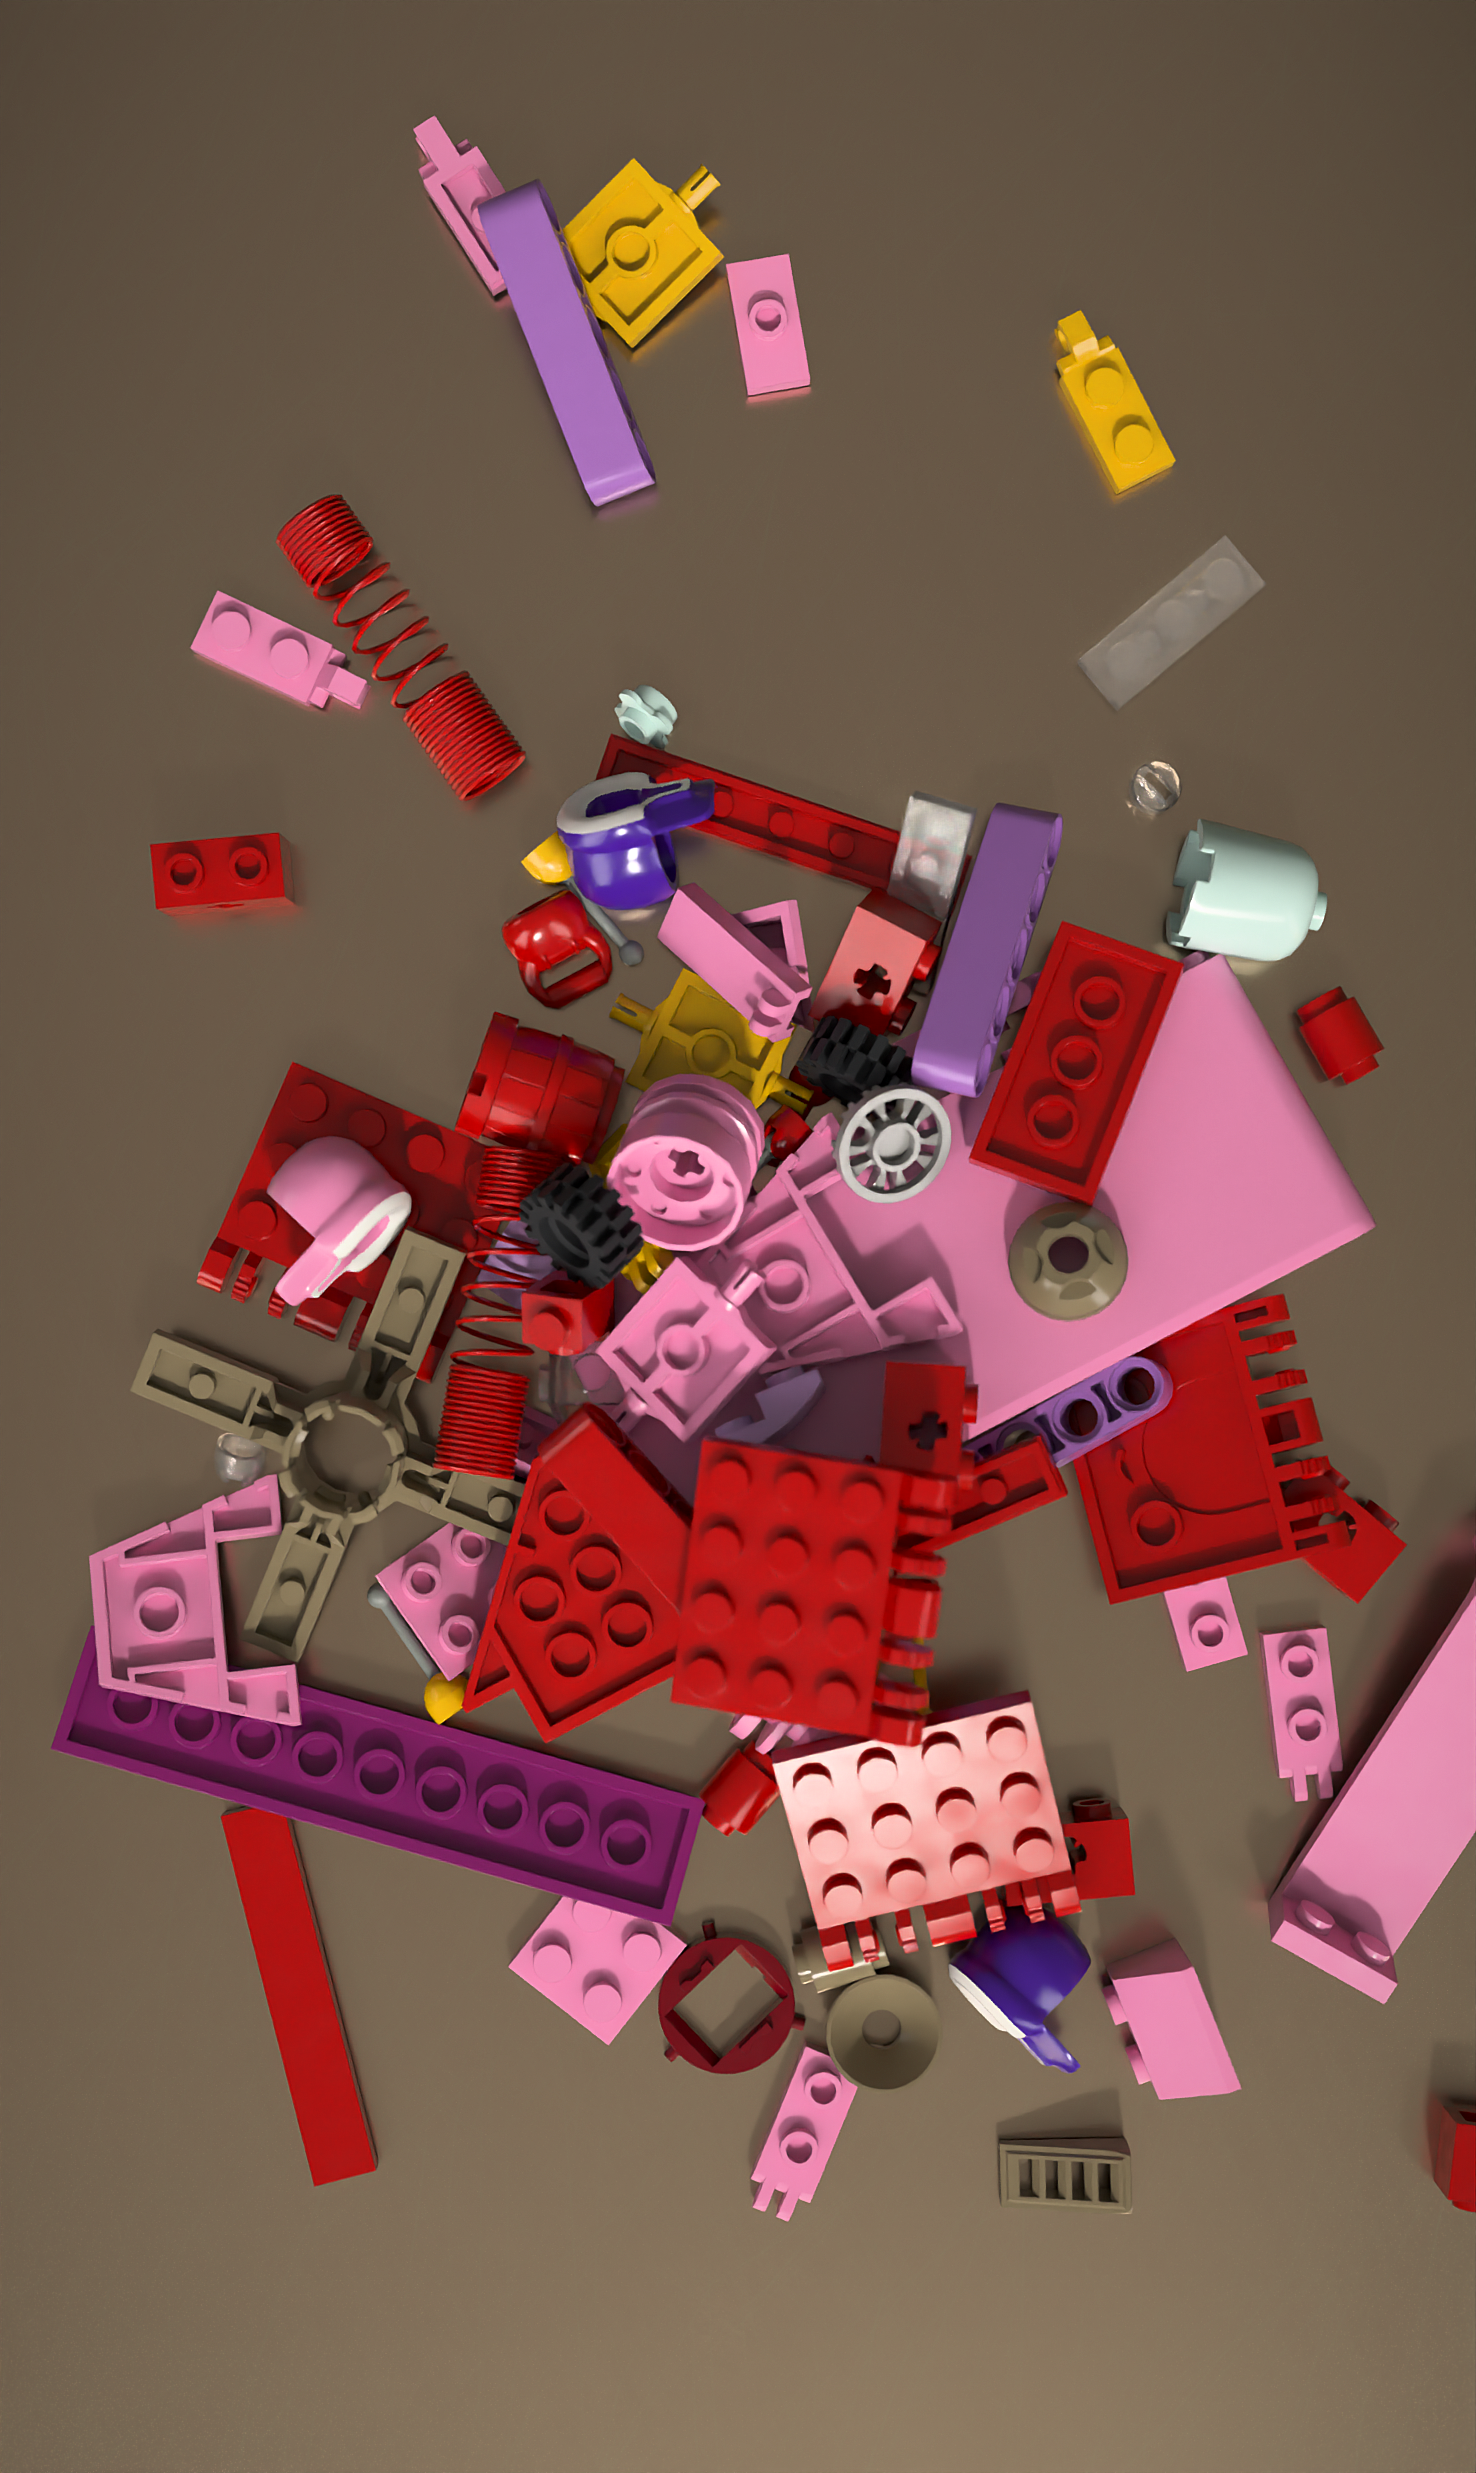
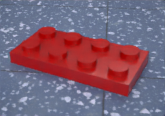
[969,921,1184,1207]

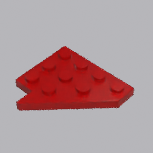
[461,1453,681,1744]

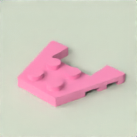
[695,1112,963,1378]
[89,1474,302,1726]

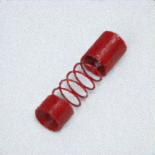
[275,494,526,801]
[432,1146,566,1480]

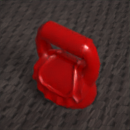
[501,889,613,1010]

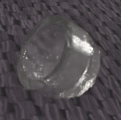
[1129,761,1182,815]
[214,1432,268,1487]

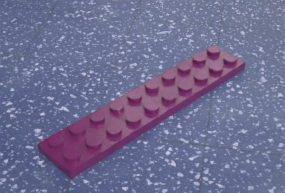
[51,1625,705,1927]

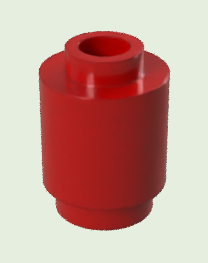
[1296,986,1385,1085]
[698,1739,781,1837]

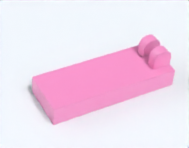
[657,882,813,1043]

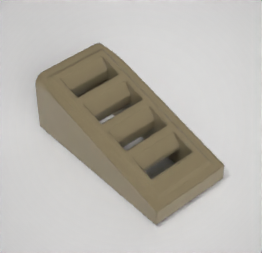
[999,2138,1132,2214]

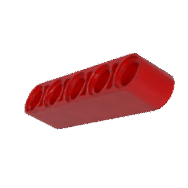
[537,1401,694,1615]

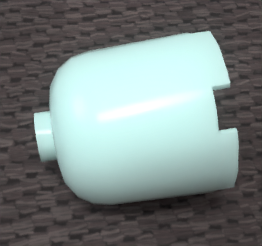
[1166,819,1327,961]

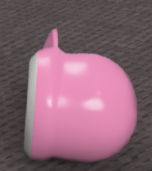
[266,1136,412,1306]

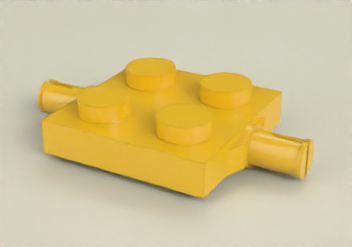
[563,158,724,348]
[609,968,814,1116]

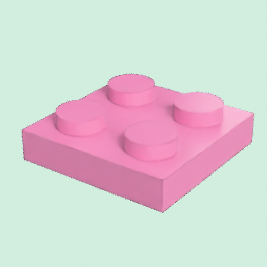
[508,1896,687,2045]

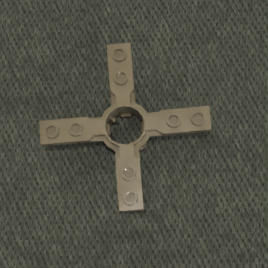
[130,1226,527,1663]

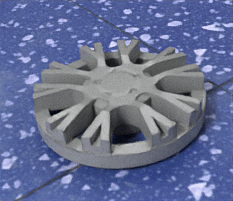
[831,1082,952,1203]

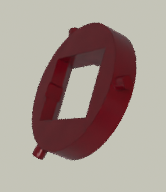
[658,1921,806,2074]

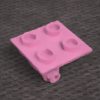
[375,1522,507,1681]

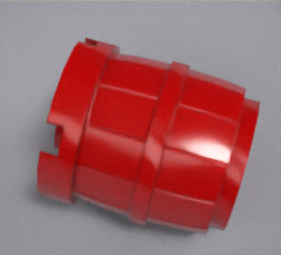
[454,1011,625,1167]

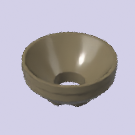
[1008,1202,1128,1322]
[826,1974,943,2094]

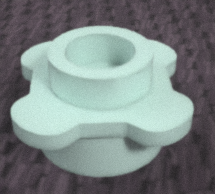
[615,685,678,748]

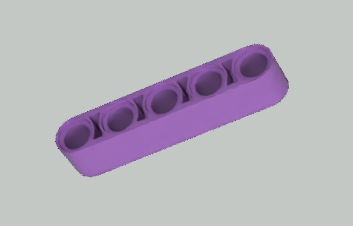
[477,179,657,507]
[911,802,1063,1098]
[962,1356,1173,1468]

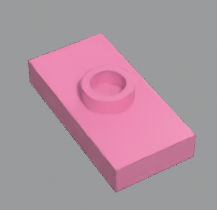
[726,254,810,396]

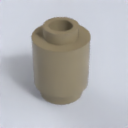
[792,1916,890,1993]

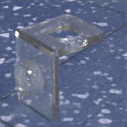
[539,1341,624,1424]

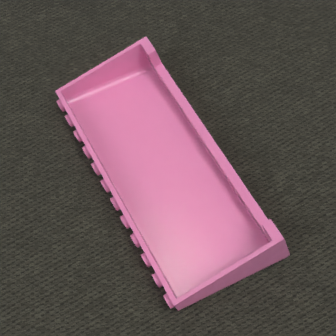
[567,950,1377,1508]

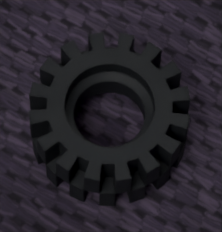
[796,1016,917,1119]
[519,1163,644,1289]

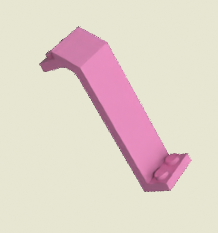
[1267,1535,1476,2004]

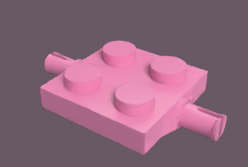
[595,1256,777,1444]

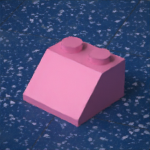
[1101,1938,1242,2100]

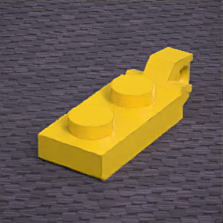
[1054,310,1176,494]

